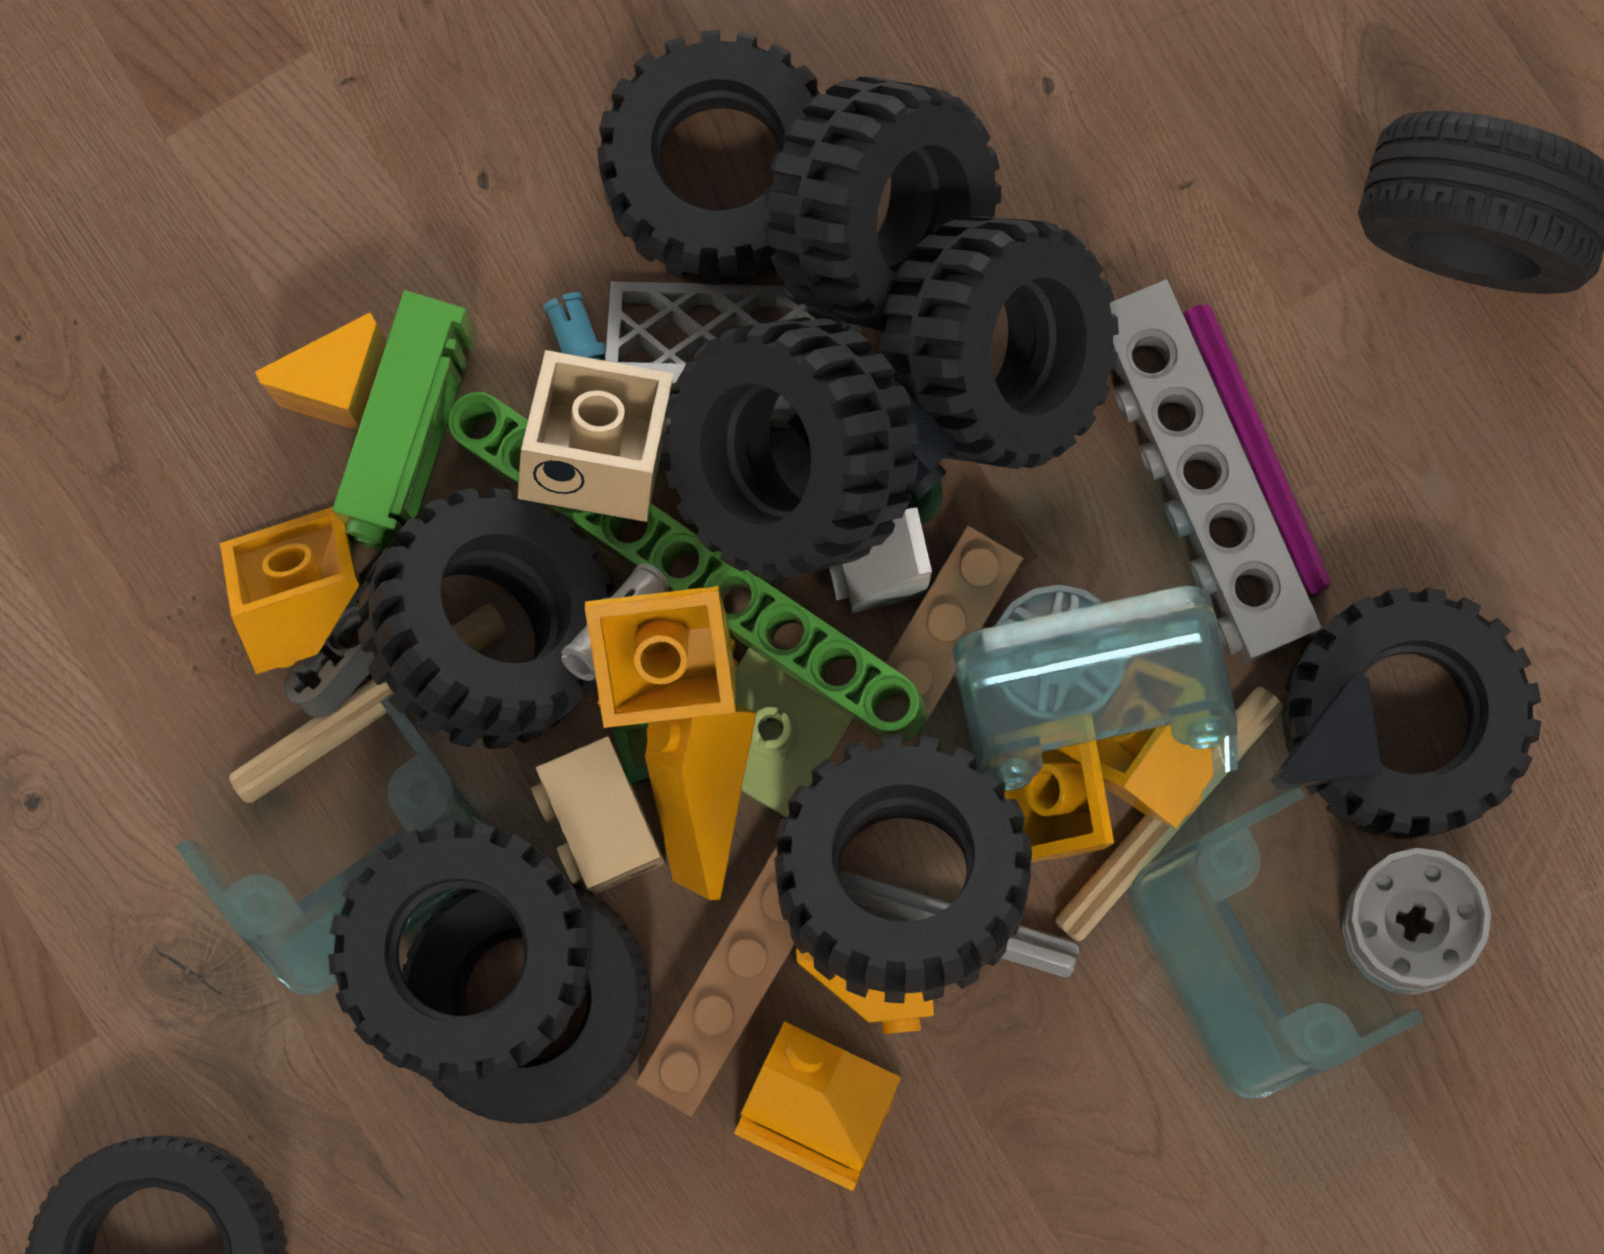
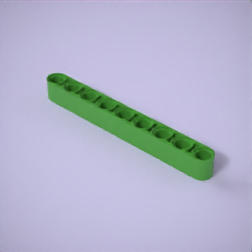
[448,392,927,743]

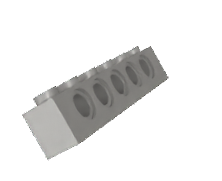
[1110,279,1322,665]

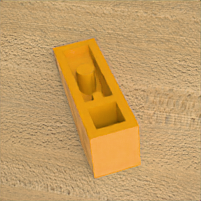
[645,704,756,900]

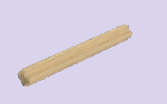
[229,603,508,803]
[1055,686,1283,942]

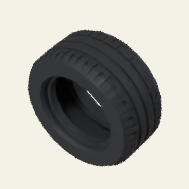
[25,1136,288,1254]

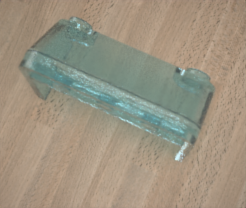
[952,586,1238,791]
[175,694,488,996]
[1128,787,1424,1099]

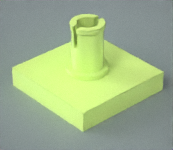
[735,648,852,818]

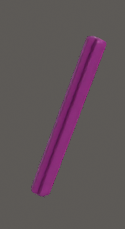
[1182,304,1331,597]

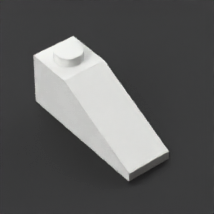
[829,507,932,614]

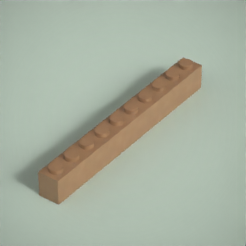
[635,526,1023,1118]

